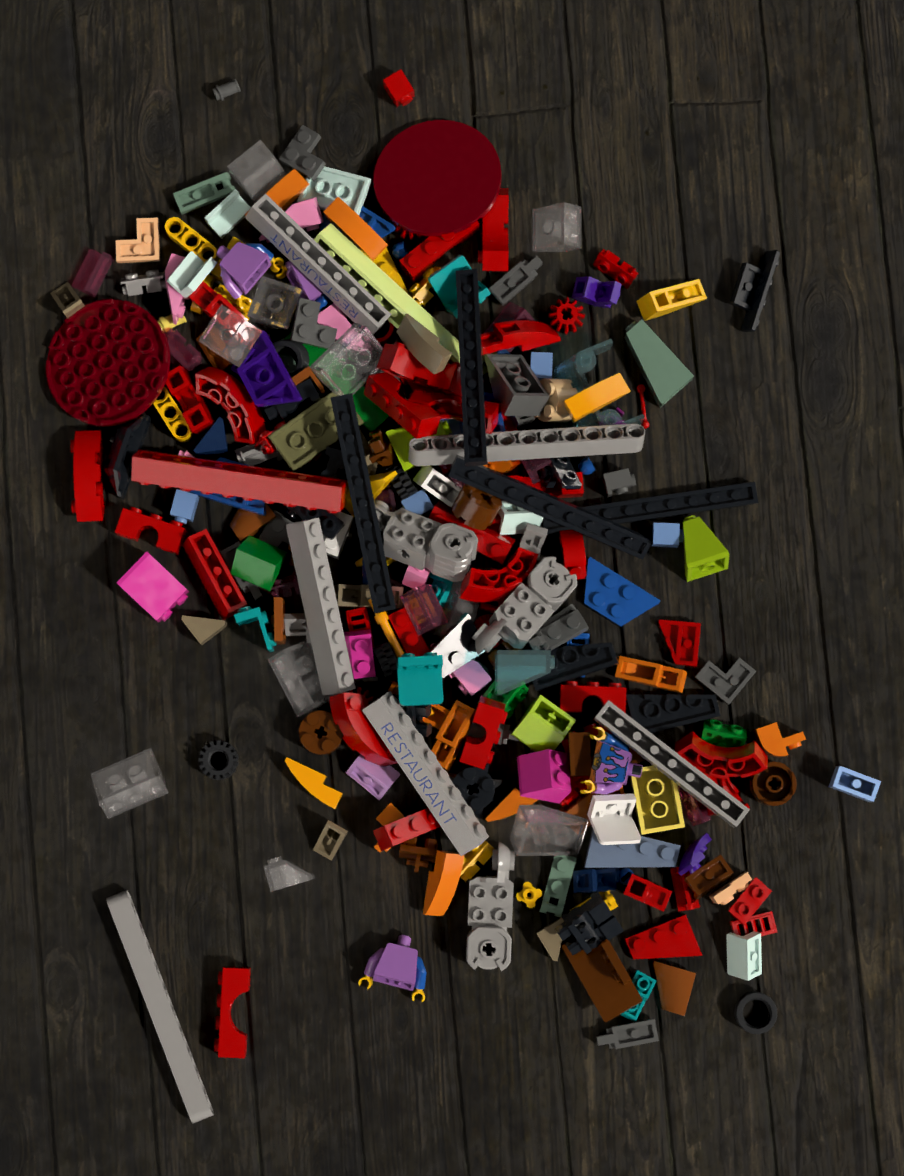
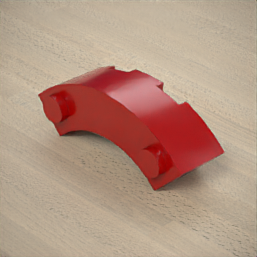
[478,188,509,271]
[376,342,462,397]
[195,367,266,444]
[70,430,105,522]
[459,547,538,602]
[329,692,397,766]
[675,731,768,779]

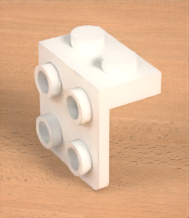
[587,794,641,845]

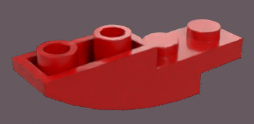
[188,281,260,347]
[481,320,561,355]

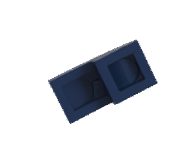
[573,868,621,893]

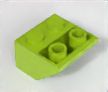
[511,695,576,752]

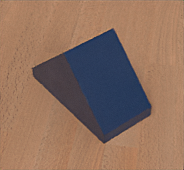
[193,416,229,456]

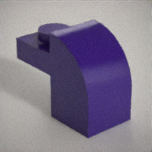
[571,276,622,308]

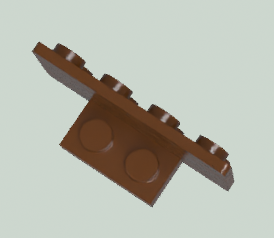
[562,939,643,1022]

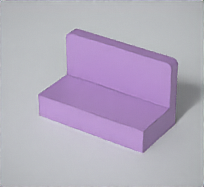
[346,754,400,800]

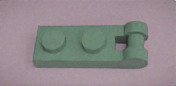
[173,172,235,215]
[540,852,577,918]

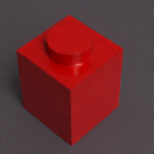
[383,69,415,107]

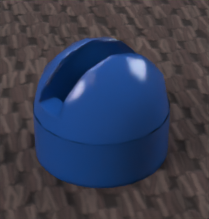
[392,241,408,259]
[578,456,596,475]
[620,868,634,886]

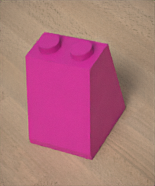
[117,551,189,622]

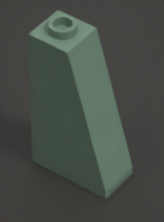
[624,319,694,408]

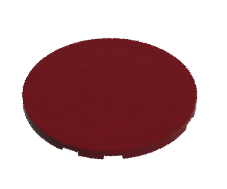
[373,120,502,236]
[46,299,170,426]

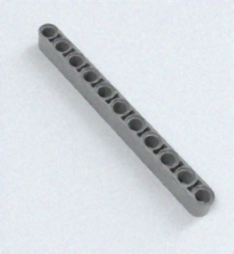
[408,424,645,466]
[106,890,214,1123]

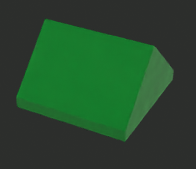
[231,535,288,591]

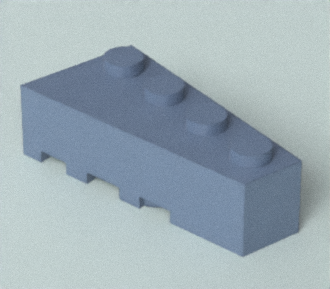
[583,829,680,868]

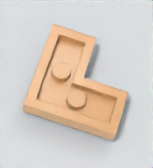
[116,218,160,263]
[709,872,752,905]

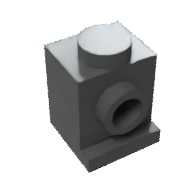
[602,468,636,498]

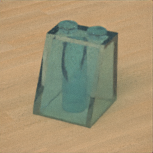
[495,650,555,696]

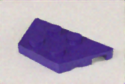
[237,330,303,407]

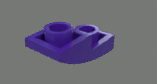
[678,833,712,876]

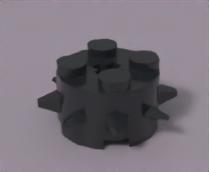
[448,763,502,819]

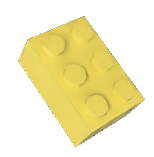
[629,766,685,835]

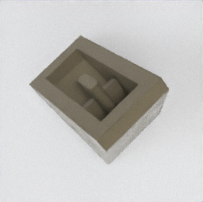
[50,282,85,318]
[181,615,227,645]
[313,820,348,861]
[536,917,564,961]

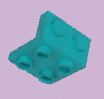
[428,255,491,319]
[234,606,277,652]
[397,652,444,706]

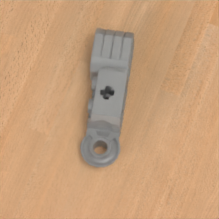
[374,500,478,582]
[472,556,577,655]
[466,842,515,971]

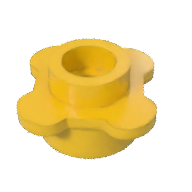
[516,882,542,908]

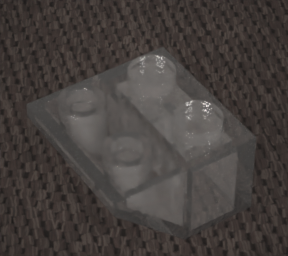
[227,140,287,203]

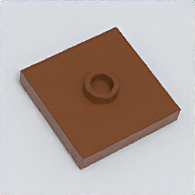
[271,597,286,645]

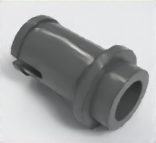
[212,79,241,101]

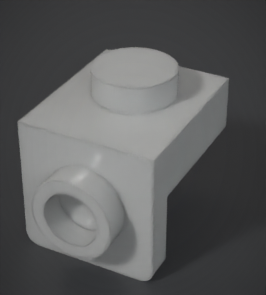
[519,523,548,560]
[284,613,311,643]

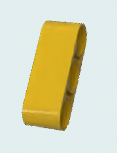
[165,217,219,262]
[153,386,193,443]

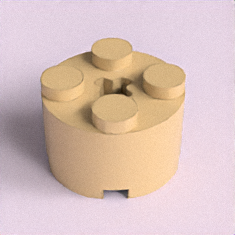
[534,378,578,422]

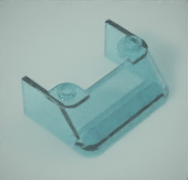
[553,339,645,427]

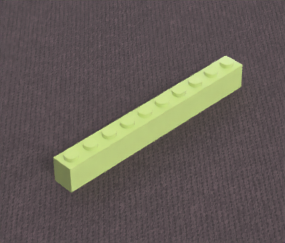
[314,223,488,376]

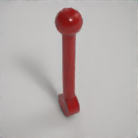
[637,385,649,429]

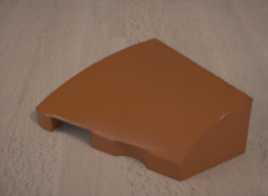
[229,503,276,542]
[653,961,696,1016]

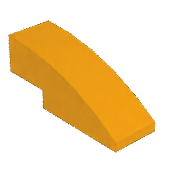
[564,373,631,422]
[285,757,343,809]

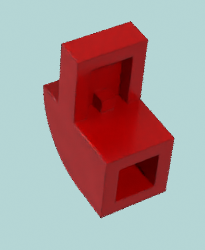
[559,530,586,580]
[624,874,672,912]

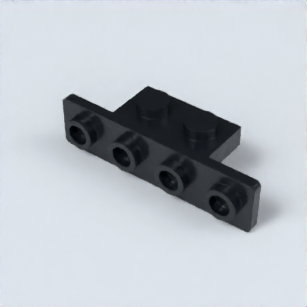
[729,250,780,332]
[532,424,582,489]
[282,503,344,540]

